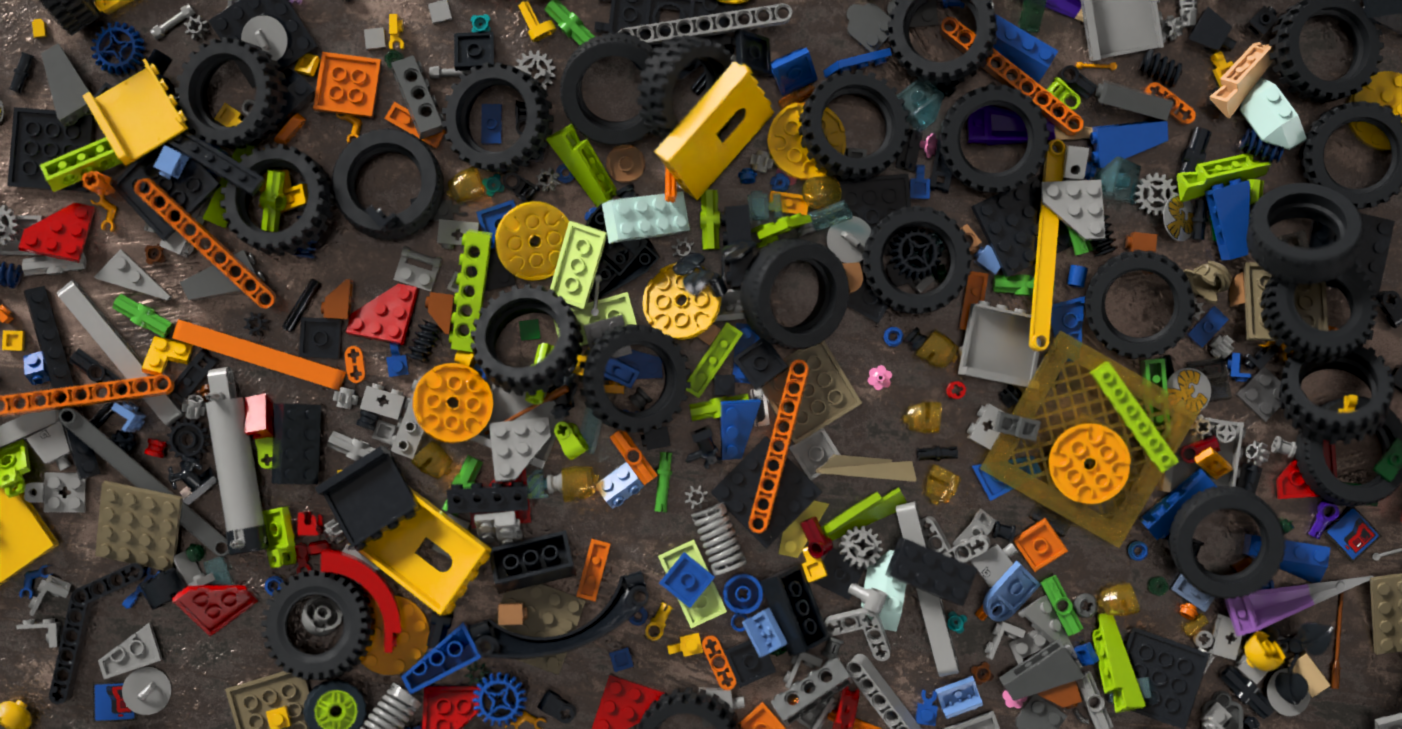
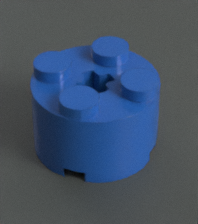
[723,572,763,614]

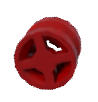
[144,438,167,458]

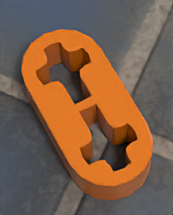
[274,113,306,145]
[345,346,366,383]

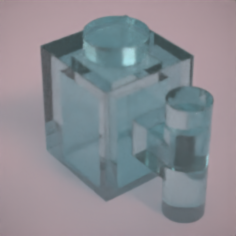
[747,191,783,221]

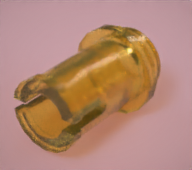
[1183,613,1209,637]

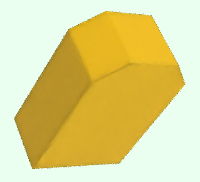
[32,19,47,38]

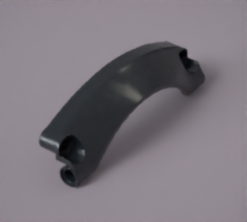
[469,570,649,659]

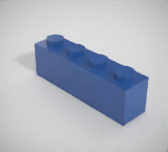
[993,14,1058,83]
[1138,468,1217,540]
[1243,534,1331,583]
[401,622,482,694]

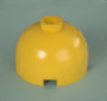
[1244,631,1285,671]
[0,700,32,729]

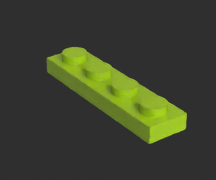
[685,322,743,398]

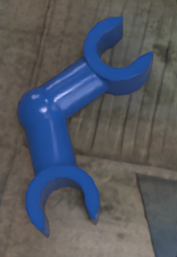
[19,564,53,599]

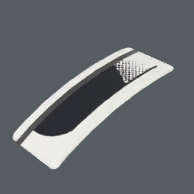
[750,389,770,427]

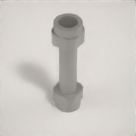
[150,4,196,40]
[429,66,472,79]

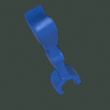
[122,567,161,609]

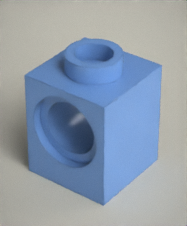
[154,145,189,179]
[974,245,1001,276]

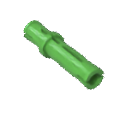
[654,452,672,512]

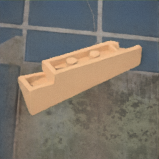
[1210,42,1274,118]

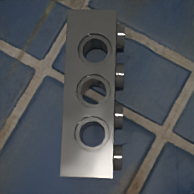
[391,55,444,140]
[771,658,853,726]

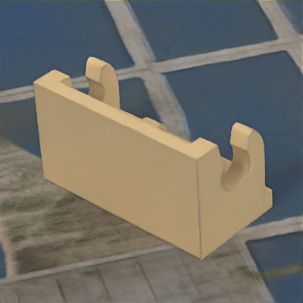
[1288,650,1331,698]

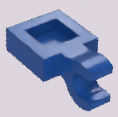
[909,165,930,199]
[386,343,410,377]

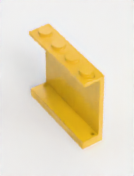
[83,59,188,166]

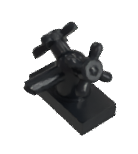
[685,425,723,469]
[168,455,218,506]

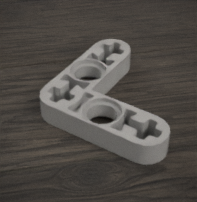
[920,516,991,563]
[824,608,891,661]

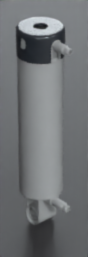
[205,366,269,555]

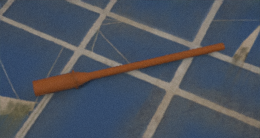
[484,384,569,435]
[1331,592,1344,689]

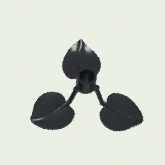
[673,239,757,297]
[1248,622,1333,705]

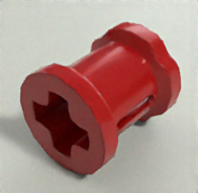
[946,381,966,399]

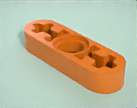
[1145,82,1196,125]
[702,635,736,690]

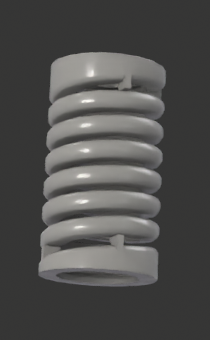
[691,502,747,576]
[360,683,422,729]

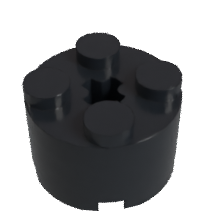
[139,567,186,610]

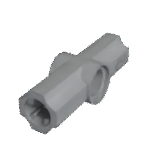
[22,252,87,276]
[327,431,375,461]
[1076,671,1114,729]

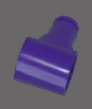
[1308,500,1339,540]

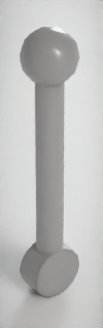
[591,274,602,316]
[1372,548,1402,561]

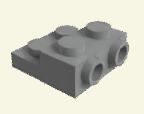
[475,511,523,546]

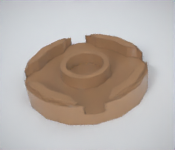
[606,144,645,184]

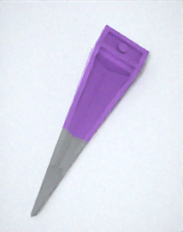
[1224,576,1374,637]

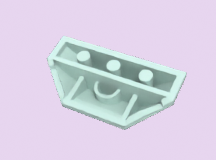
[1240,78,1307,150]
[861,550,906,632]

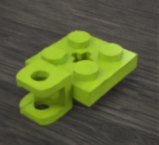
[751,213,812,249]
[0,439,31,498]
[262,506,297,568]

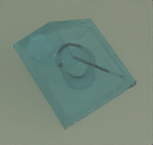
[896,79,944,133]
[1095,157,1141,204]

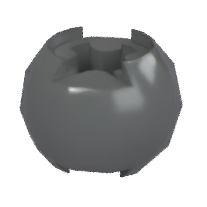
[1073,593,1099,618]

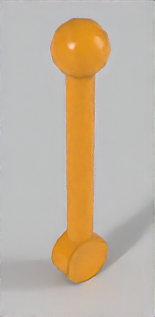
[1076,62,1117,71]

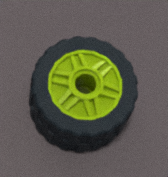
[303,680,366,729]

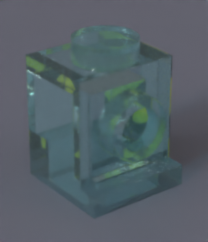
[527,470,549,499]

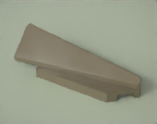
[816,454,916,482]

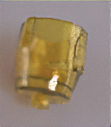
[446,166,486,203]
[802,175,842,211]
[915,329,958,368]
[904,402,941,433]
[411,440,453,479]
[925,464,961,505]
[562,466,599,502]
[1097,583,1140,617]

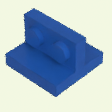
[771,47,818,96]

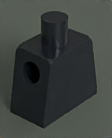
[1185,7,1236,54]

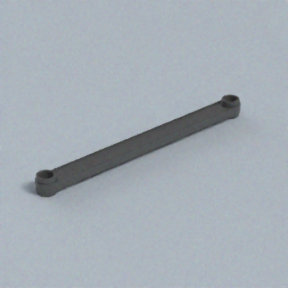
[59,407,229,557]

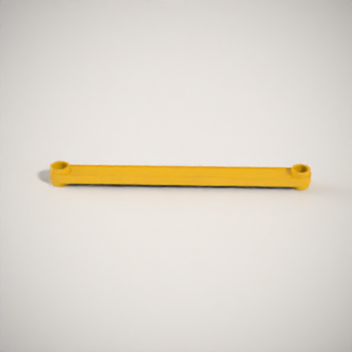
[1029,139,1065,352]

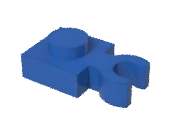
[915,689,938,726]

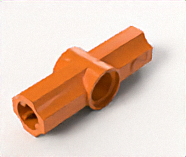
[81,171,116,196]
[609,430,658,485]

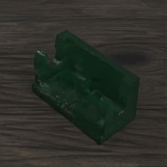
[1018,0,1047,33]

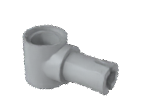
[848,583,888,613]

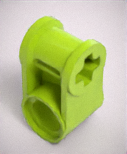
[1046,77,1081,111]
[554,421,589,460]
[255,437,273,469]

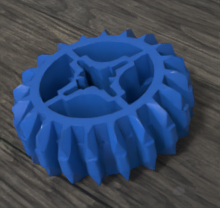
[91,22,146,76]
[472,672,527,727]

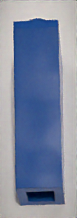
[1090,120,1169,168]
[1205,178,1250,261]

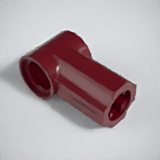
[1179,435,1221,463]
[800,516,833,559]

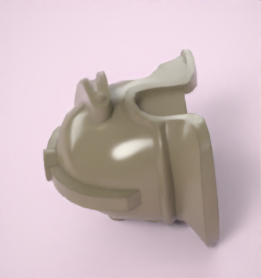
[1183,261,1232,304]

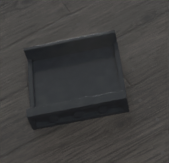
[315,446,421,551]

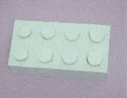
[602,191,690,243]

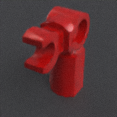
[295,540,332,576]

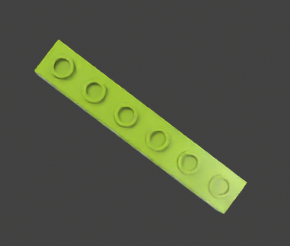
[40,137,122,192]
[449,229,493,352]
[1089,361,1179,473]

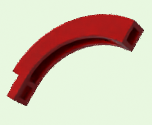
[321,549,402,653]

